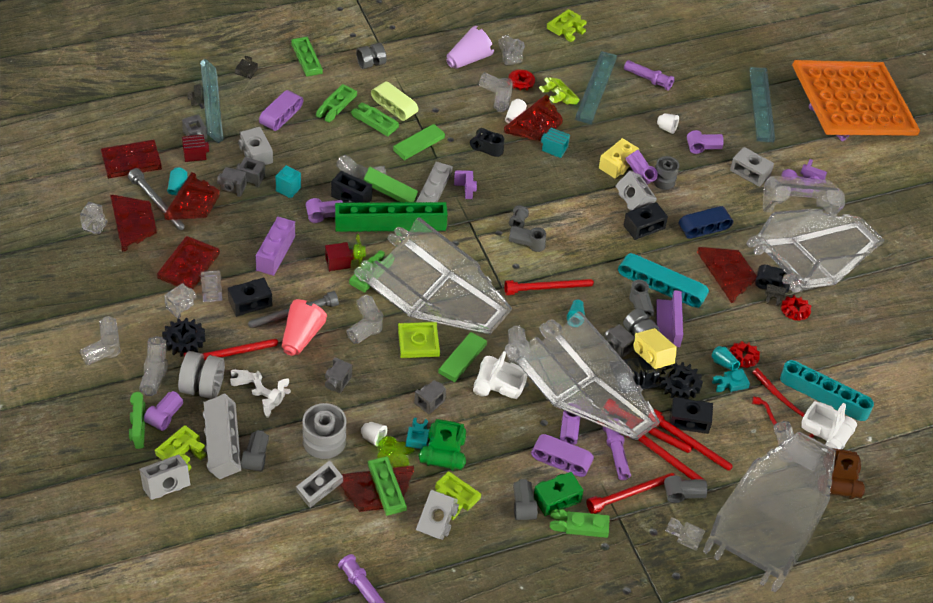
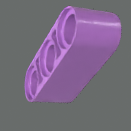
[259,90,303,131]
[531,434,594,477]

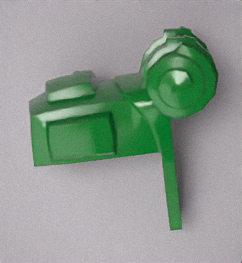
[418,419,466,471]

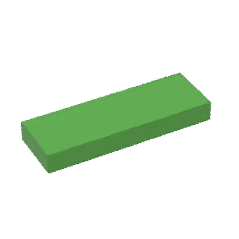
[291,36,323,77]
[393,124,445,161]
[363,166,418,202]
[438,332,487,382]
[368,456,407,516]

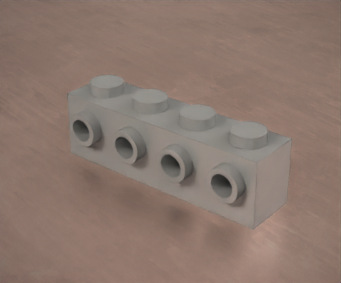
[203,394,241,479]

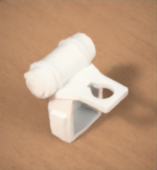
[473,351,528,399]
[802,401,857,450]

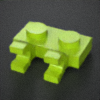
[547,9,587,42]
[539,77,580,105]
[155,425,207,471]
[435,471,481,520]

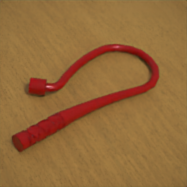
[752,368,815,443]

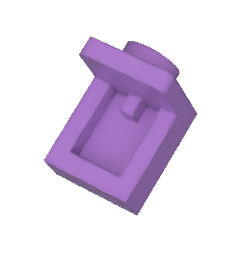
[800,159,827,189]
[454,170,477,199]

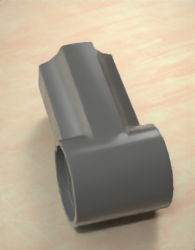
[509,226,546,252]
[629,280,654,317]
[241,430,269,472]
[664,475,707,503]
[513,479,538,520]

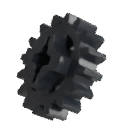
[162,318,206,357]
[659,362,703,399]

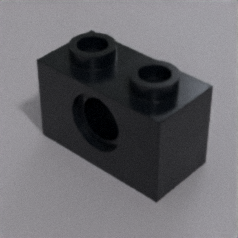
[331,170,372,203]
[623,202,668,240]
[227,277,273,317]
[669,397,713,434]

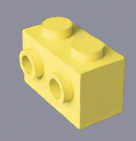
[599,138,639,179]
[633,328,677,369]

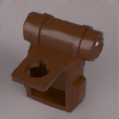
[817,448,865,499]

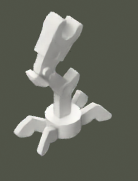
[230,370,291,418]

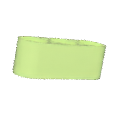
[371,81,418,121]

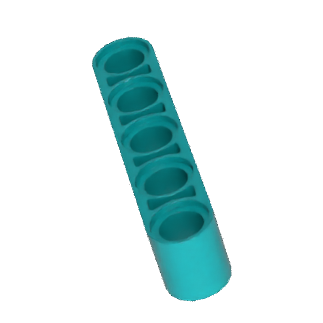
[618,253,709,308]
[780,360,874,421]

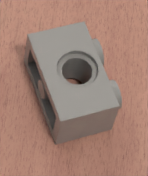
[238,127,273,165]
[730,147,774,187]
[615,171,657,211]
[140,455,191,500]
[296,461,343,508]
[416,490,459,540]

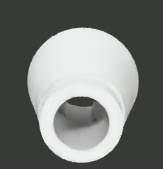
[505,99,527,125]

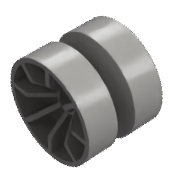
[178,351,225,399]
[303,403,346,459]

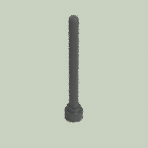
[128,168,185,230]
[248,291,339,328]

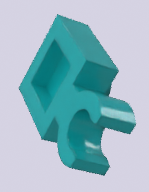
[712,368,750,392]
[406,417,429,449]

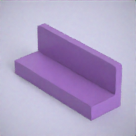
[656,291,683,347]

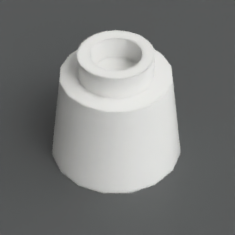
[657,113,679,134]
[361,422,388,447]

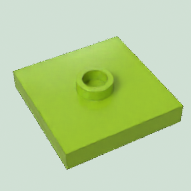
[398,322,440,358]

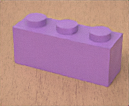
[256,217,295,276]

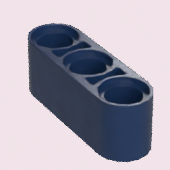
[678,206,733,239]

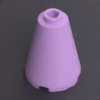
[446,26,494,69]

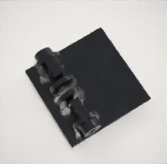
[611,357,660,393]

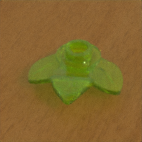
[353,234,366,270]
[377,436,414,470]

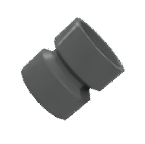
[356,42,387,69]
[653,156,680,190]
[623,308,659,337]

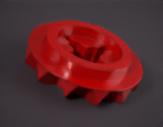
[508,70,535,91]
[781,295,811,321]
[729,341,760,368]

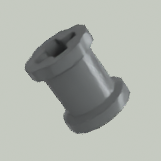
[509,205,529,228]

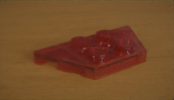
[504,94,563,141]
[165,172,220,220]
[110,195,157,252]
[697,247,756,303]
[340,465,414,512]

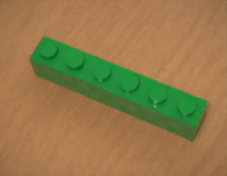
[335,202,448,232]

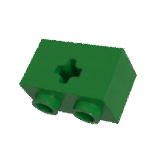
[533,472,584,516]

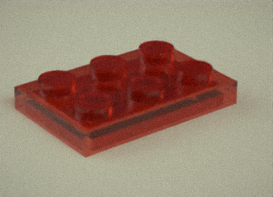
[101,140,162,179]
[157,236,220,292]

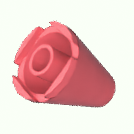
[282,299,327,356]

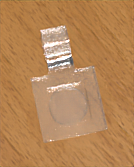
[666,518,705,551]

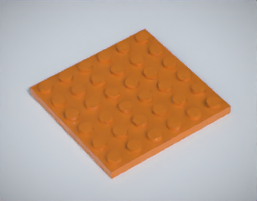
[792,60,920,136]

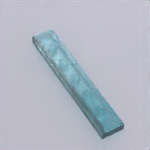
[575,51,617,124]
[200,59,223,143]
[749,67,775,142]

